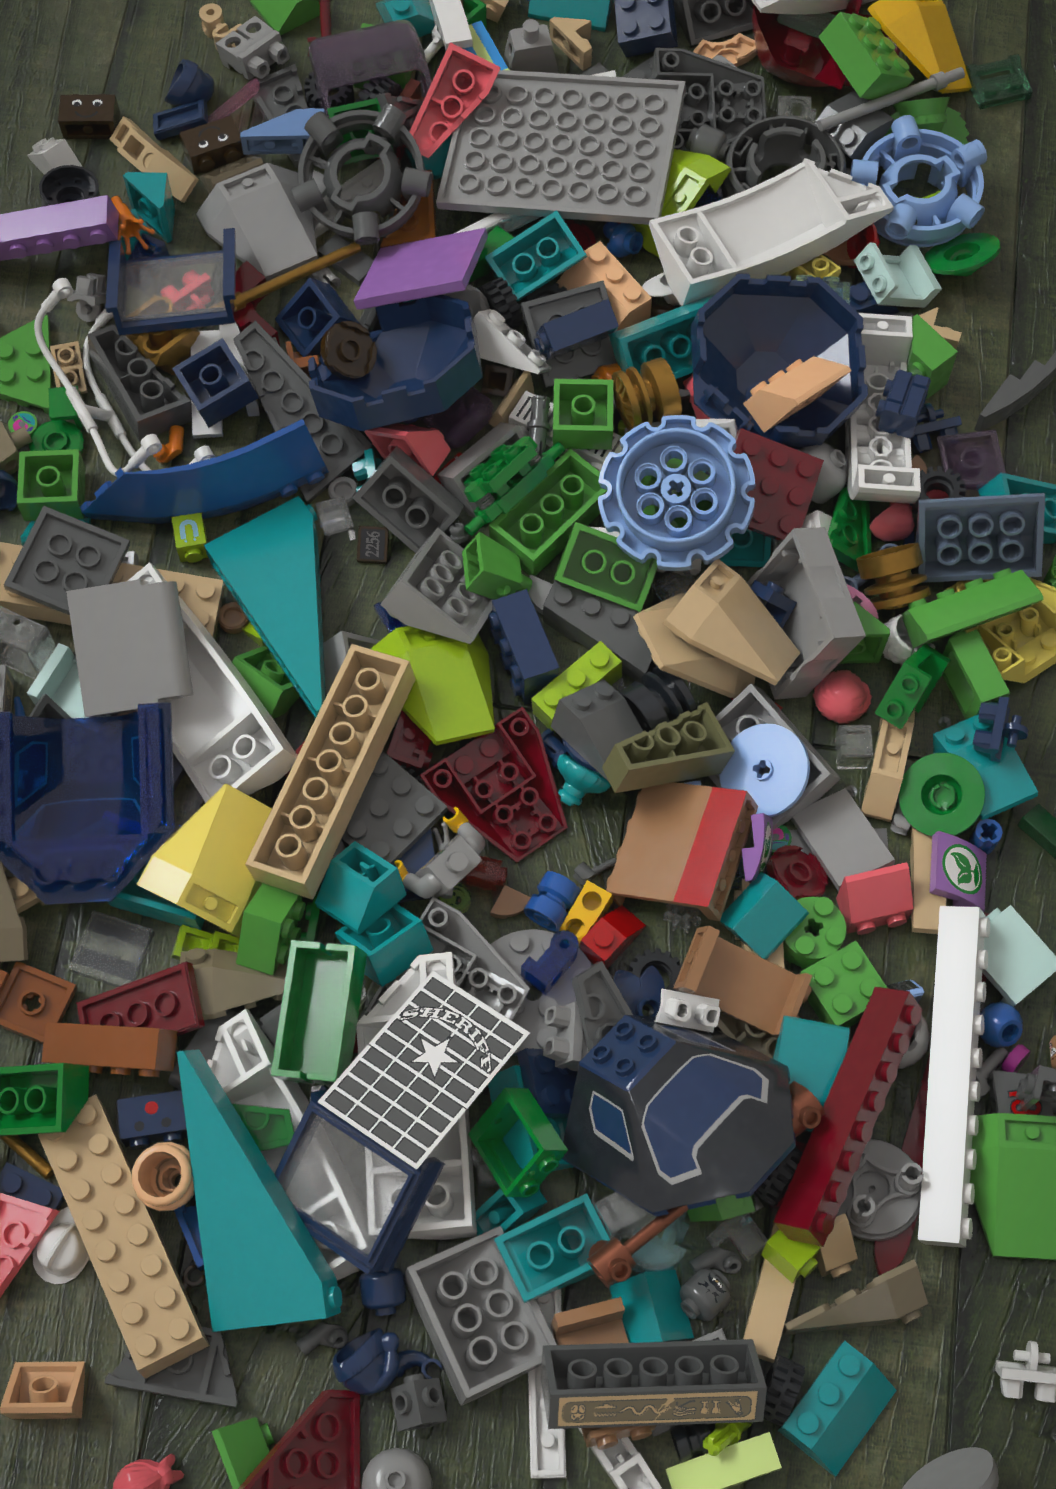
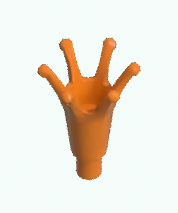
[111,196,155,255]

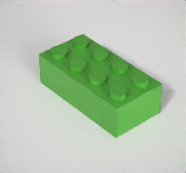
[489,448,607,576]

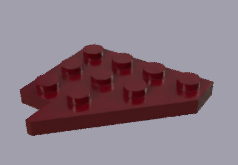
[238,1389,360,1489]

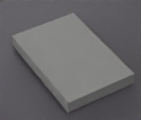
[791,788,895,892]

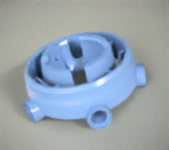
[850,115,987,248]

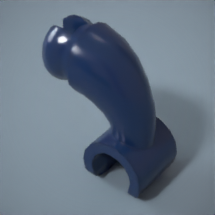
[397,1350,444,1379]

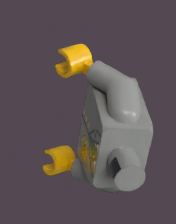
[394,807,485,898]

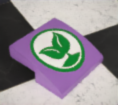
[742,813,773,883]
[930,831,987,912]

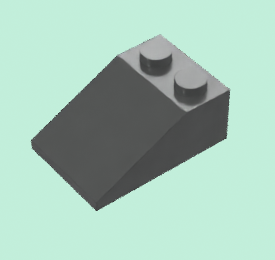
[551,679,643,782]

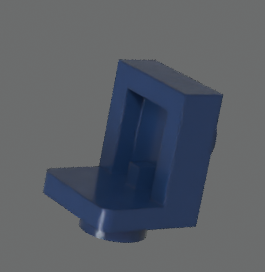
[751,580,797,628]

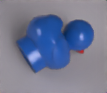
[603,222,643,258]

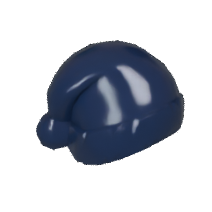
[164,59,214,106]
[333,1328,400,1395]

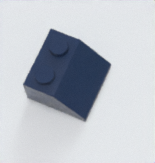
[275,278,360,357]

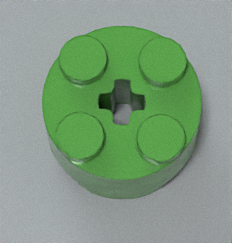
[783,897,846,969]

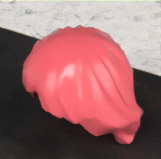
[813,670,872,724]

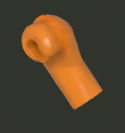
[153,425,184,463]

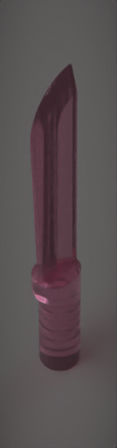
[208,78,260,123]

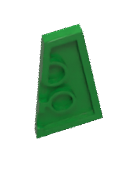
[827,487,871,573]
[182,1098,294,1151]

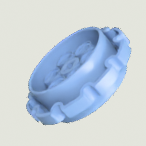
[598,415,755,571]

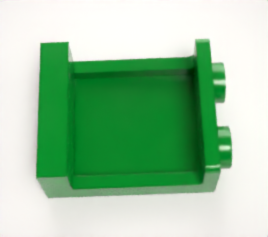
[875,644,951,729]

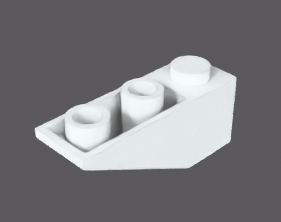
[473,309,551,374]

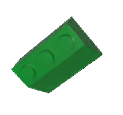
[0,1063,89,1136]

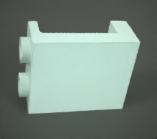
[853,242,942,308]
[27,643,111,733]
[982,905,1056,1007]

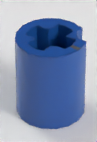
[969,819,1003,855]

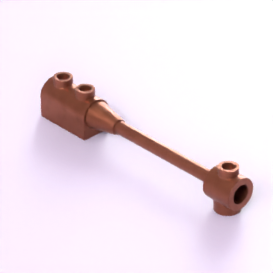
[587,1081,825,1288]

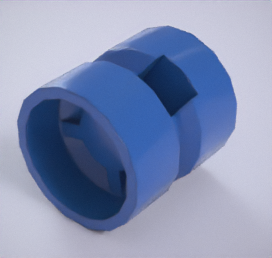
[523,871,581,932]

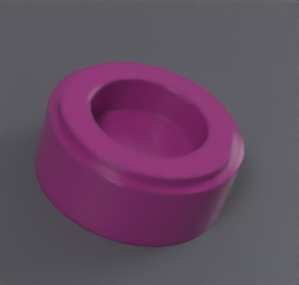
[1001,1044,1031,1073]

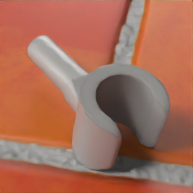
[890,794,910,836]

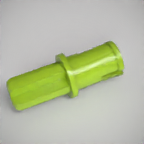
[703,1422,753,1456]

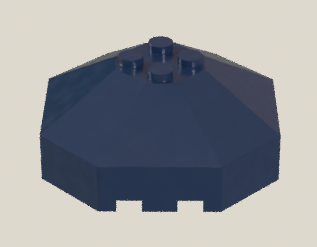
[691,273,868,447]
[308,295,483,431]

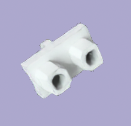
[655,988,721,1033]
[995,1341,1056,1403]

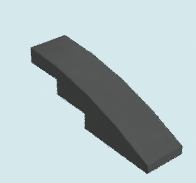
[974,351,1056,433]

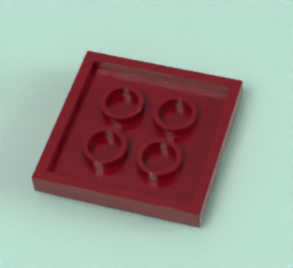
[733,428,824,542]

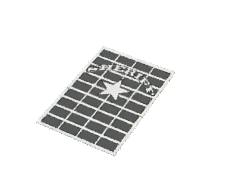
[318,971,530,1170]

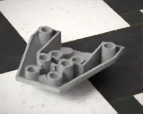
[196,163,318,281]
[366,897,530,1021]

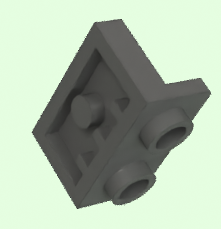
[1016,1065,1056,1111]

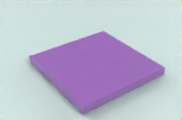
[353,228,488,310]

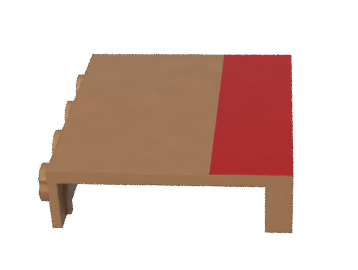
[606,782,758,921]

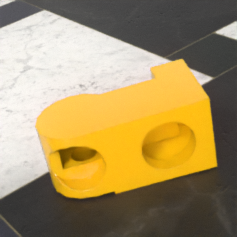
[560,880,613,946]

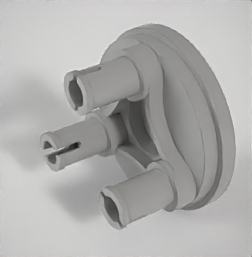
[836,1139,924,1241]
[902,1447,999,1489]

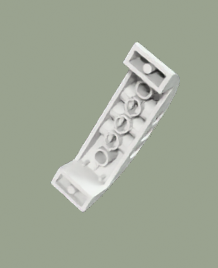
[845,313,921,504]

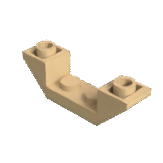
[861,709,915,822]

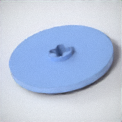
[719,723,810,817]

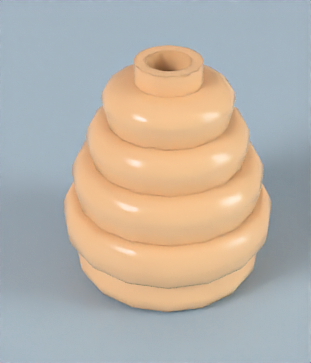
[132,1142,195,1211]

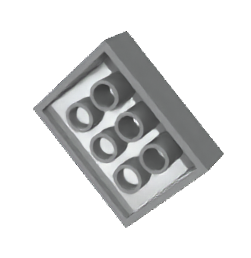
[380,528,493,644]
[709,683,841,830]
[404,1226,557,1406]

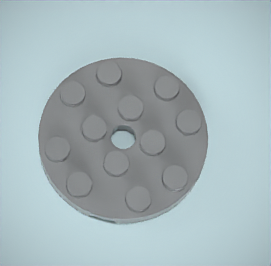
[490,929,592,1057]

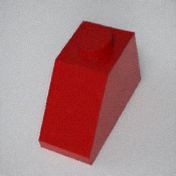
[580,905,646,969]

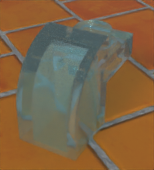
[631,1212,690,1273]

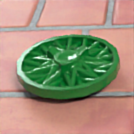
[29,420,85,454]

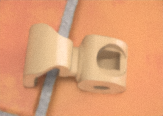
[199,3,242,51]

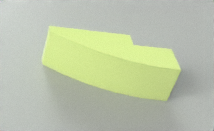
[665,1432,782,1489]

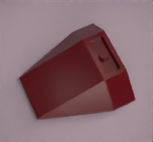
[419,706,568,863]

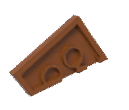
[380,170,437,248]

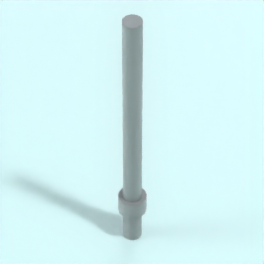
[817,67,965,131]

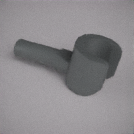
[573,858,616,886]

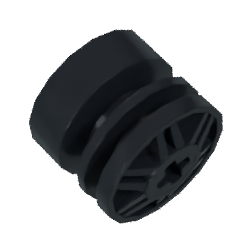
[39,165,100,207]
[619,666,697,732]

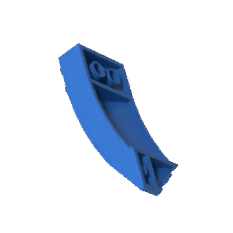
[80,419,329,524]

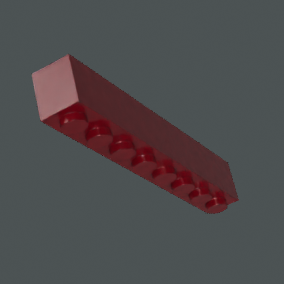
[773,987,923,1247]

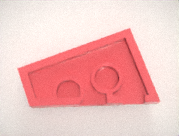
[0,1193,60,1298]

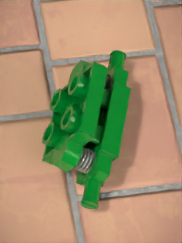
[463,436,565,536]

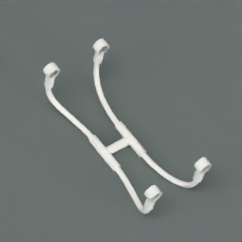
[34,278,215,476]

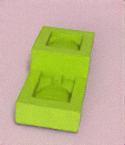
[171,925,240,960]

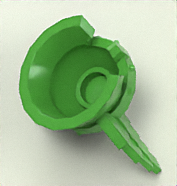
[884,97,969,145]

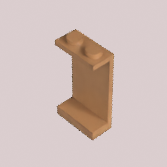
[673,925,812,1038]
[551,1297,657,1450]

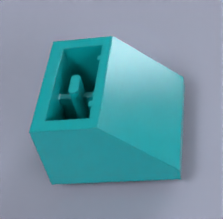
[315,841,407,935]

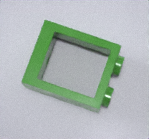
[943,630,1010,720]

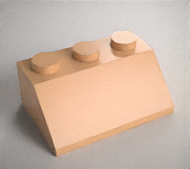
[557,241,652,331]
[743,356,852,433]

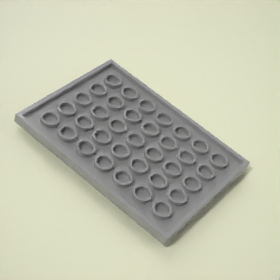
[436,70,686,225]

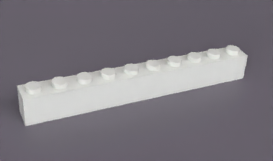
[918,906,990,1248]

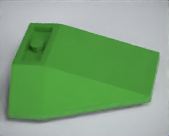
[970,1113,1056,1261]

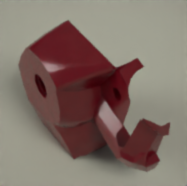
[752,0,900,89]

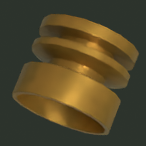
[612,357,682,431]
[856,543,931,610]

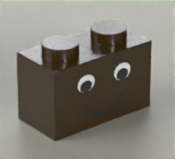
[58,94,120,139]
[180,116,246,175]

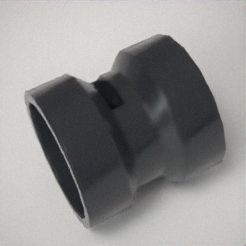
[670,1424,711,1463]

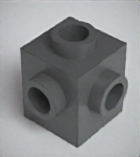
[390,1373,447,1432]

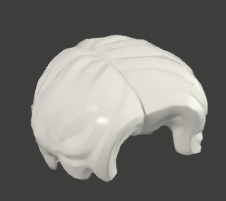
[883,614,935,665]

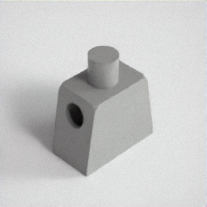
[503,19,558,73]

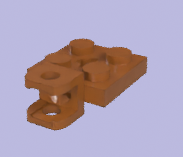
[0,961,78,1044]

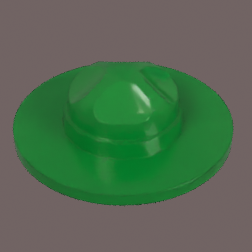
[924,233,1001,277]
[899,753,985,837]

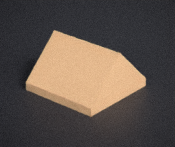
[0,1361,85,1419]

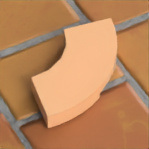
[693,33,758,67]

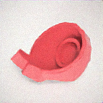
[870,502,915,542]
[113,1454,184,1489]

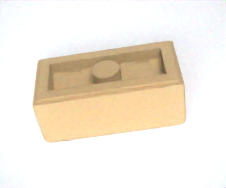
[489,371,534,427]

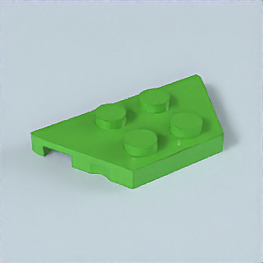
[0,315,53,414]

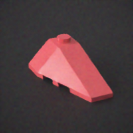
[403,42,501,159]

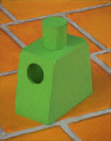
[462,532,532,600]

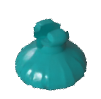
[557,754,611,806]

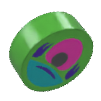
[8,411,39,437]

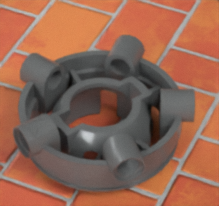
[291,103,432,245]
[719,116,851,198]

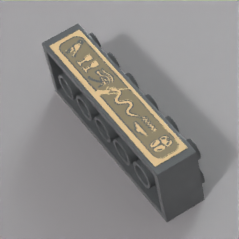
[541,1339,767,1429]

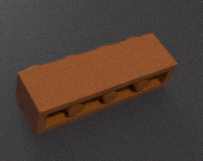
[42,1022,177,1077]

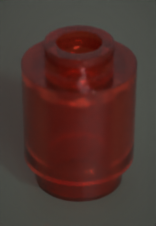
[461,856,508,892]

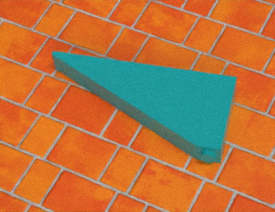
[204,496,326,719]
[177,1049,342,1332]

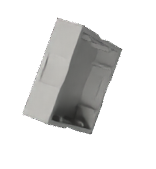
[747,527,866,699]

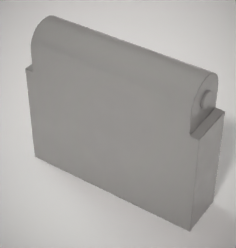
[66,579,193,717]

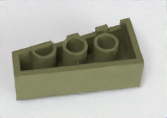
[602,702,735,793]

